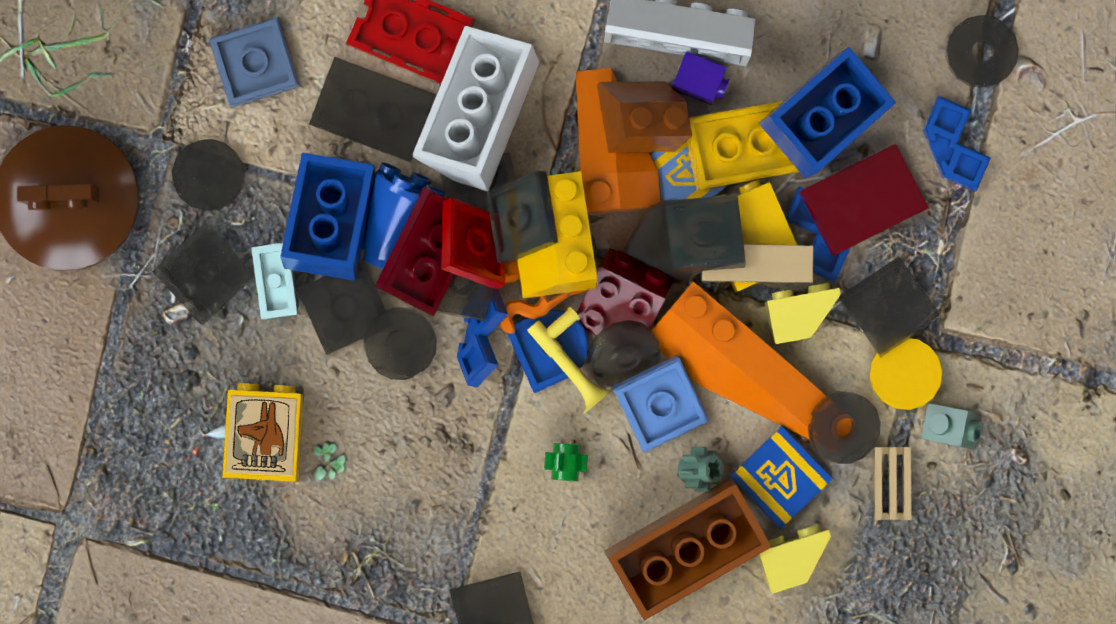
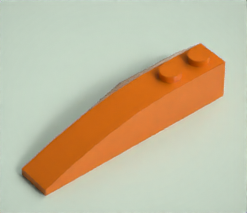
[645,282,858,452]

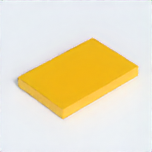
[687,101,799,191]

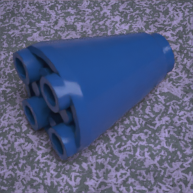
[363,162,446,269]

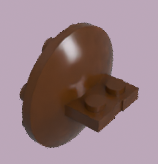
[0,125,139,271]

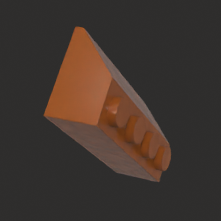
[604,478,771,621]

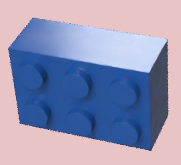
[759,47,896,179]
[280,153,376,281]

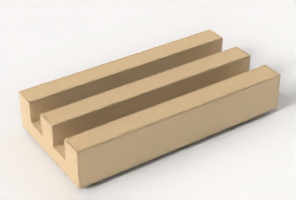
[873,447,912,520]

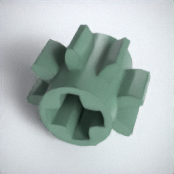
[678,447,724,492]

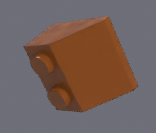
[597,81,692,153]

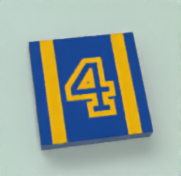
[729,426,833,530]

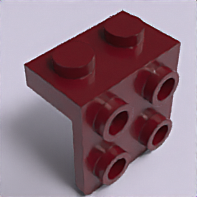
[577,248,674,353]

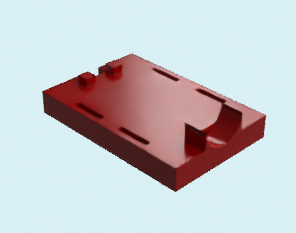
[346,0,475,85]

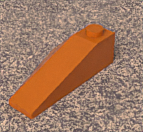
[576,68,662,215]

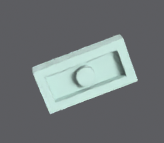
[251,243,299,320]

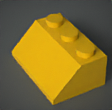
[507,171,597,299]

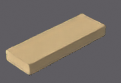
[702,244,813,283]

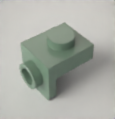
[921,403,983,450]

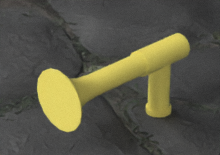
[527,307,612,414]

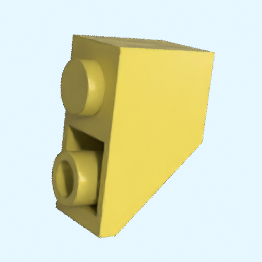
[765,283,841,345]
[758,524,831,594]

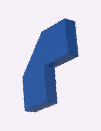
[923,96,991,192]
[785,186,850,282]
[457,286,508,387]

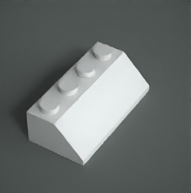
[604,0,755,66]
[413,26,539,191]

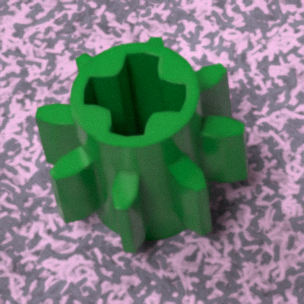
[544,443,588,481]

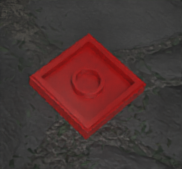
[441,197,506,289]

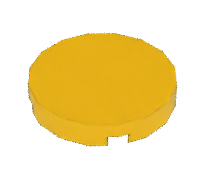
[869,337,942,410]

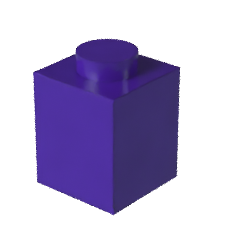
[672,51,730,105]

